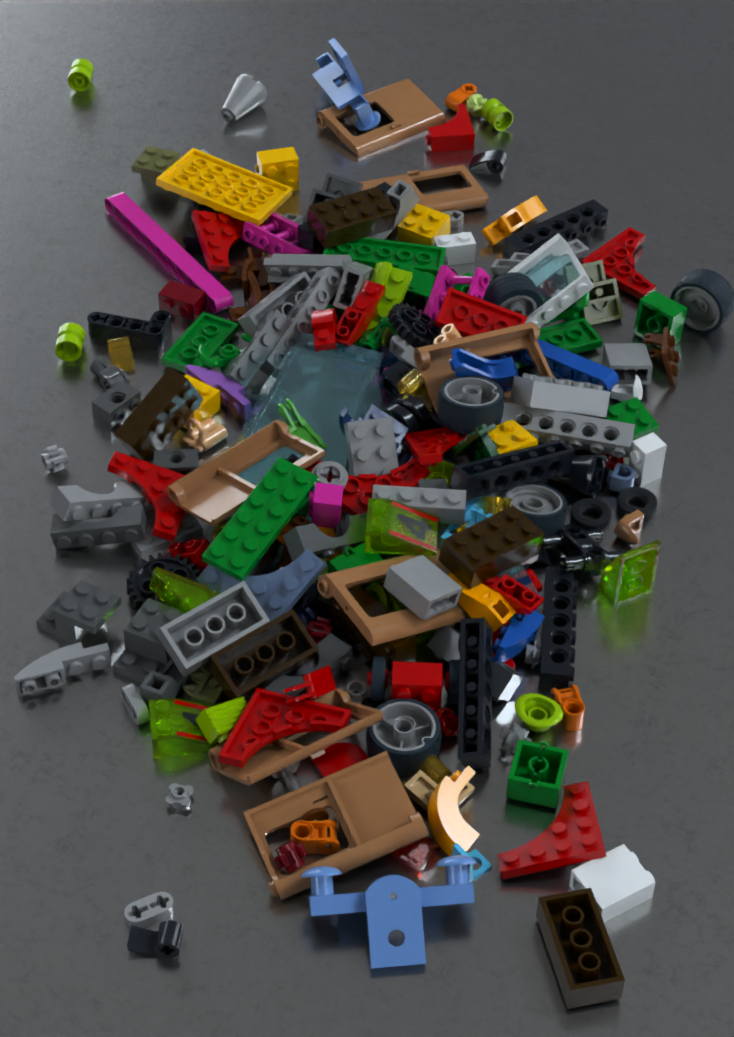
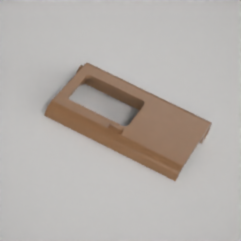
[316,78,446,157]
[360,164,489,212]
[414,322,554,415]
[166,419,326,527]
[317,548,472,646]
[208,688,383,786]
[243,751,429,901]

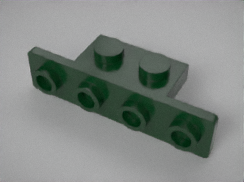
[445,424,499,462]

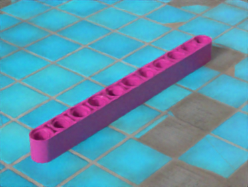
[104,192,234,314]

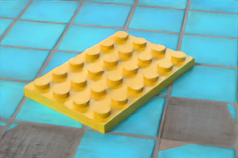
[156,148,293,226]

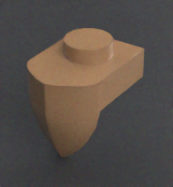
[614,509,644,544]

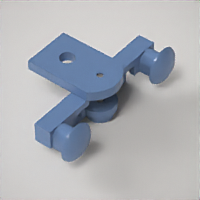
[312,38,381,131]
[301,855,477,969]

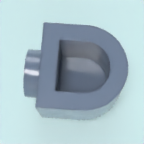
[607,462,636,493]

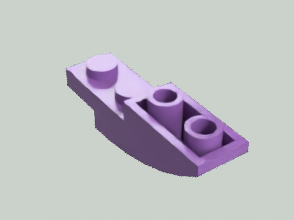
[185,364,252,421]

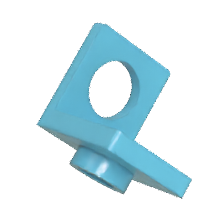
[452,843,492,883]

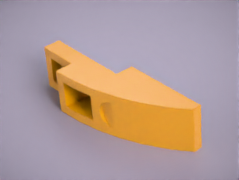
[481,195,547,247]

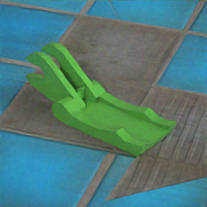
[277,398,328,450]

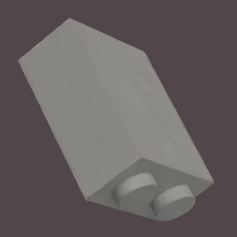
[333,261,374,310]
[603,343,653,384]
[383,555,462,620]

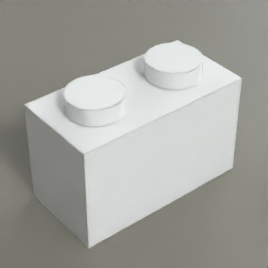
[433,232,476,266]
[628,432,667,487]

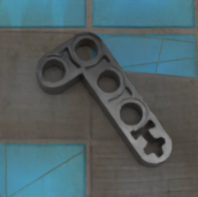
[87,310,172,350]

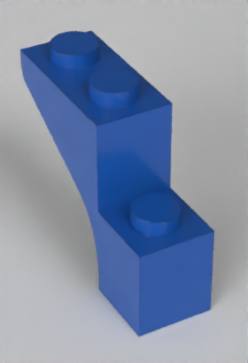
[449,348,518,390]

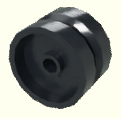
[382,393,432,442]

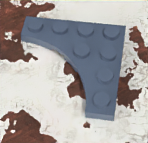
[196,549,327,621]

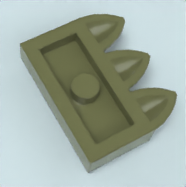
[183,665,225,707]

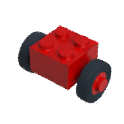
[367,657,460,712]

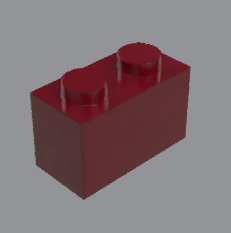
[158,281,206,321]

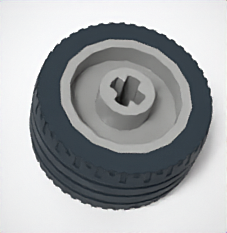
[483,272,544,316]

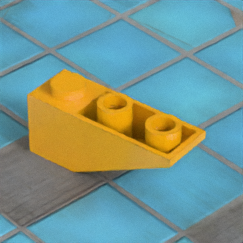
[448,572,516,632]

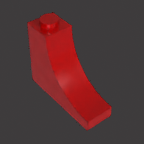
[425,104,475,153]

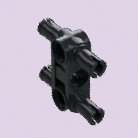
[541,524,627,576]

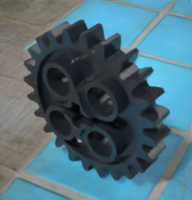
[387,302,442,348]
[127,552,203,613]

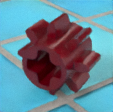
[307,616,335,645]
[273,840,307,873]

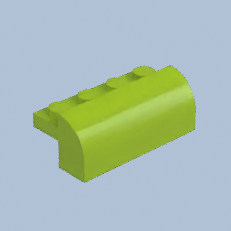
[353,262,413,346]

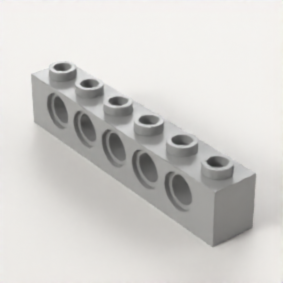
[260,266,342,377]
[500,402,635,458]

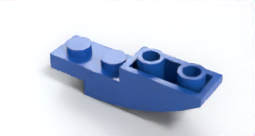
[492,607,545,663]

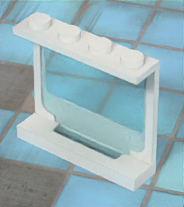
[507,233,595,329]

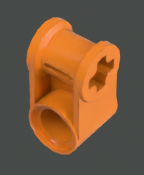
[445,83,477,112]
[550,684,585,732]
[290,820,340,855]

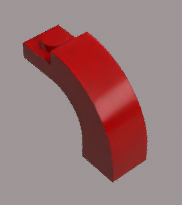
[312,308,338,351]

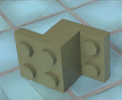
[131,145,182,184]
[563,260,624,325]

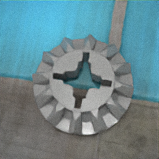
[312,461,348,489]

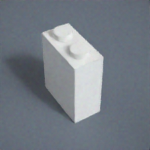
[569,844,655,922]

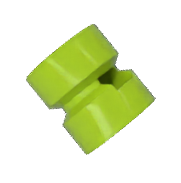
[67,58,94,92]
[481,98,514,131]
[55,323,86,362]

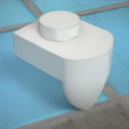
[611,375,643,402]

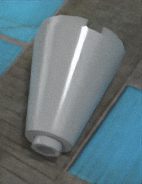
[221,74,267,122]

